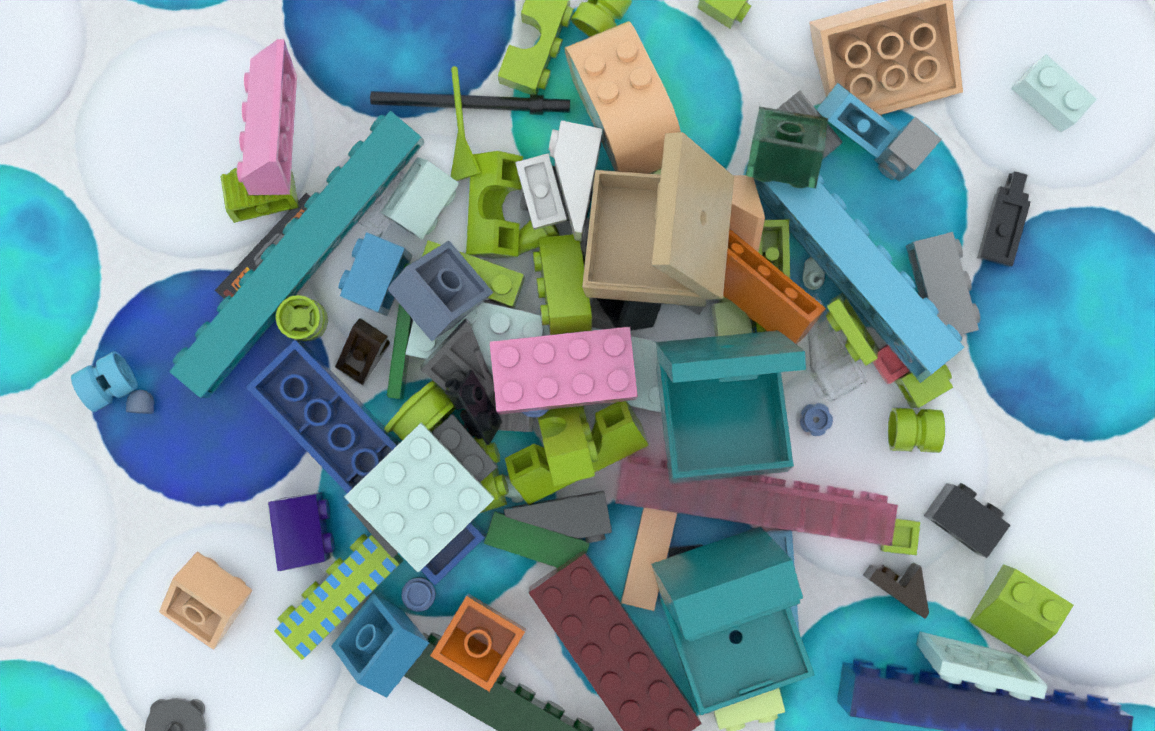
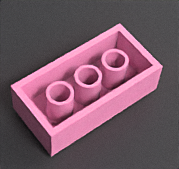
[490,327,638,415]

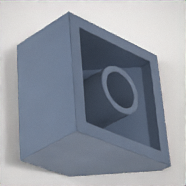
[387,241,493,341]

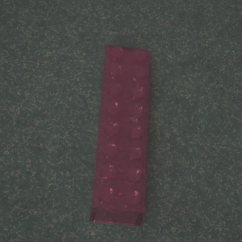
[614,455,898,546]

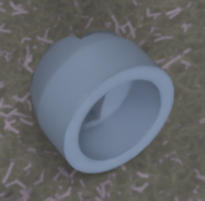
[126,390,154,414]

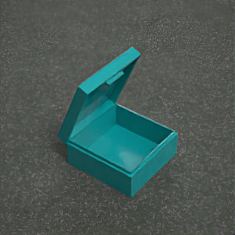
[656,330,806,484]
[651,526,815,715]

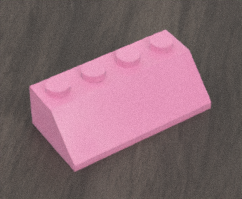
[237,39,297,195]

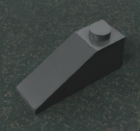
[504,490,612,543]

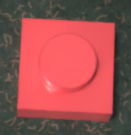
[872,345,910,384]

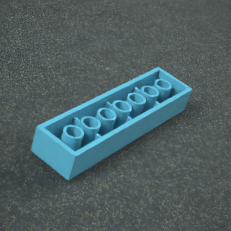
[746,137,965,383]

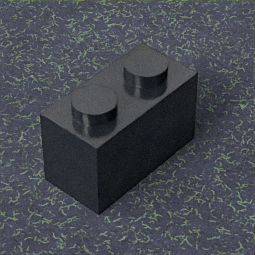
[923,483,1011,558]

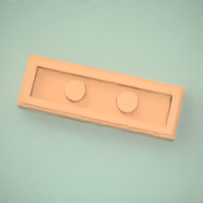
[621,504,677,611]

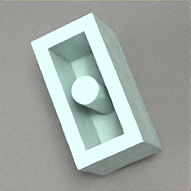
[1011,54,1097,132]
[380,157,459,239]

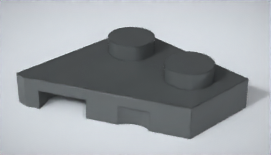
[420,318,494,396]

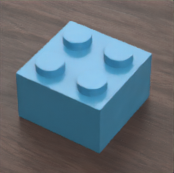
[338,232,413,316]
[331,593,429,698]

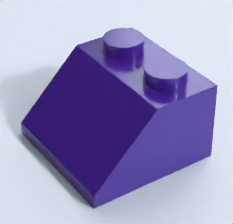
[268,492,335,571]

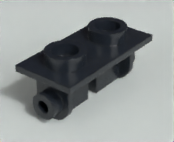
[445,370,502,445]

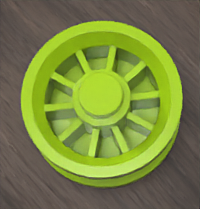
[384,380,456,441]

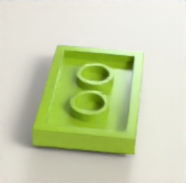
[825,293,879,366]

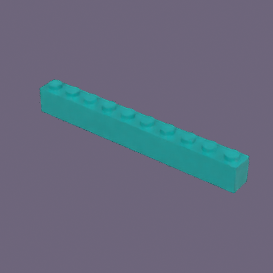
[169,111,425,398]

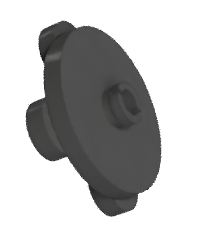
[145,698,206,731]

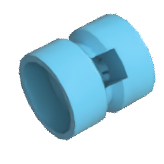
[71,351,138,412]

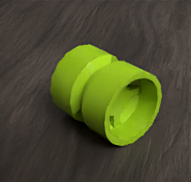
[570,0,632,37]
[276,295,328,342]
[888,408,945,453]

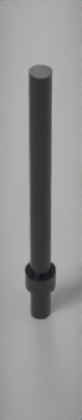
[370,91,570,115]

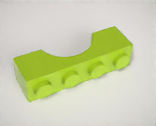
[505,401,649,505]

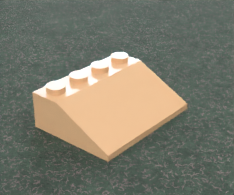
[809,0,963,115]

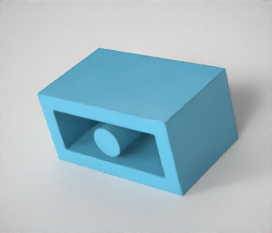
[817,83,899,158]

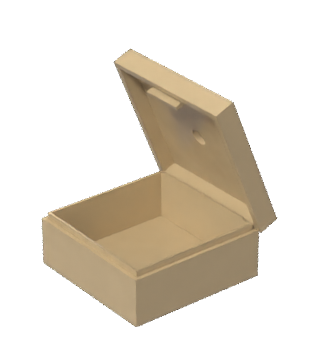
[582,132,734,307]

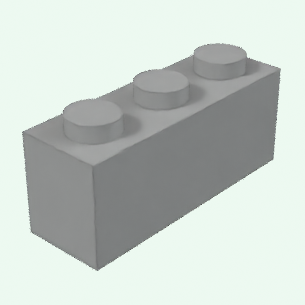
[906,232,980,335]

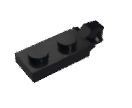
[977,171,1031,267]

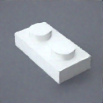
[515,153,567,230]

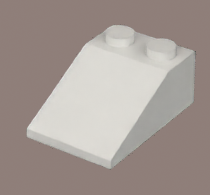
[549,121,603,241]

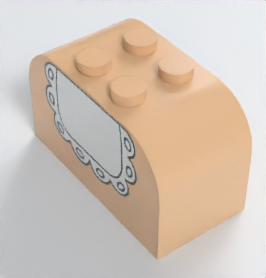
[565,21,681,174]

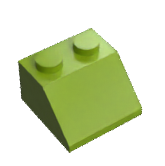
[969,564,1074,657]

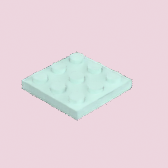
[344,422,495,572]
[916,631,1048,700]

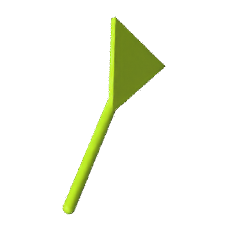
[450,66,481,181]

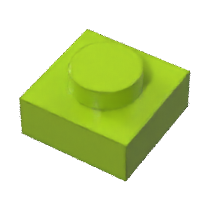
[880,517,921,556]

